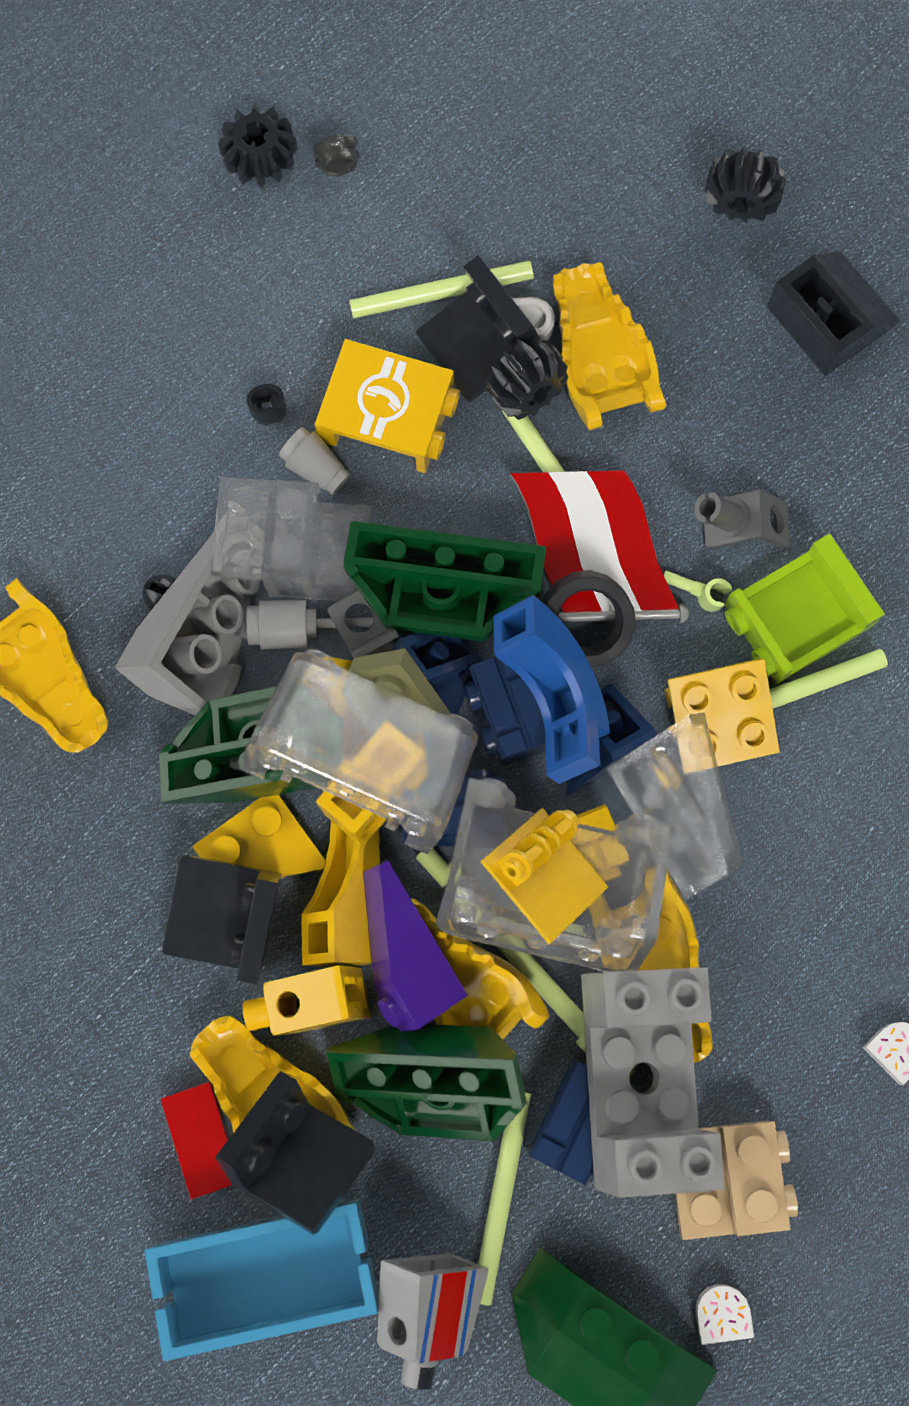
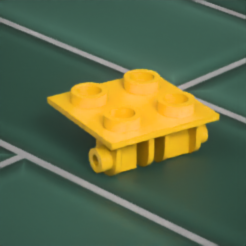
[664,658,780,774]
[481,807,608,944]

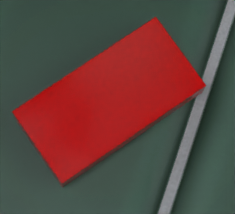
[160,1082,232,1200]

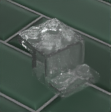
[210,477,372,601]

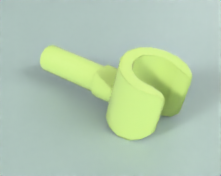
[664,570,732,612]

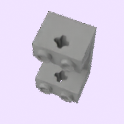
[581,967,725,1198]

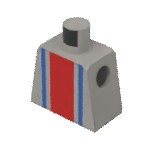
[377,1253,489,1390]

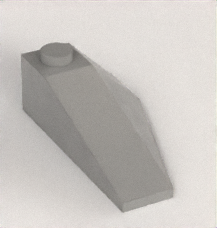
[114,508,270,715]

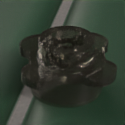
[313,134,359,176]

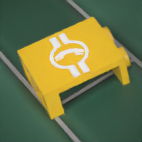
[315,339,460,474]

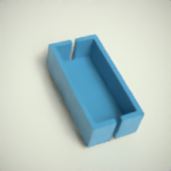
[144,1198,379,1362]

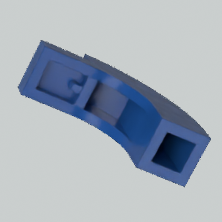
[493,595,610,784]

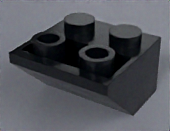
[767,251,900,376]

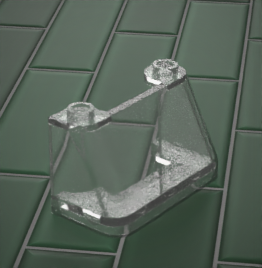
[239,649,478,854]
[436,778,673,972]

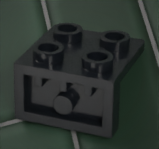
[416,255,541,402]
[162,855,281,984]
[215,1071,376,1234]

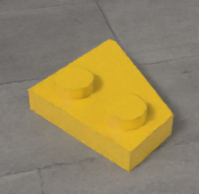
[192,795,326,879]

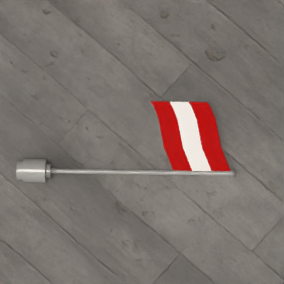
[247,470,689,650]

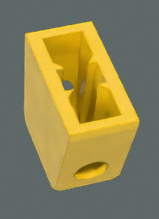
[242,965,371,1035]

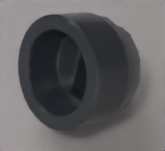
[246,384,287,426]
[143,574,175,610]

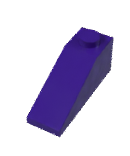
[363,860,468,1032]

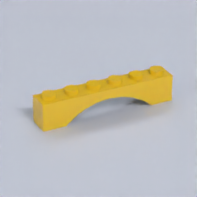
[298,657,380,967]

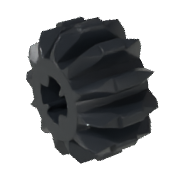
[219,103,298,188]
[705,147,786,223]
[485,337,569,420]

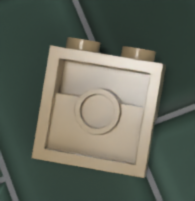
[674,1120,798,1240]

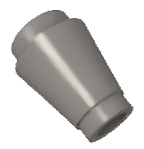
[279,427,351,496]

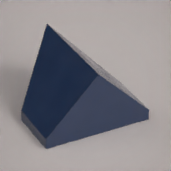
[392,633,483,741]
[566,684,657,797]

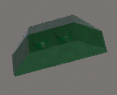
[343,521,546,641]
[159,682,345,804]
[326,1024,527,1141]
[511,1247,718,1406]

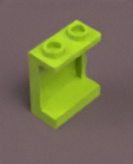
[724,533,885,685]

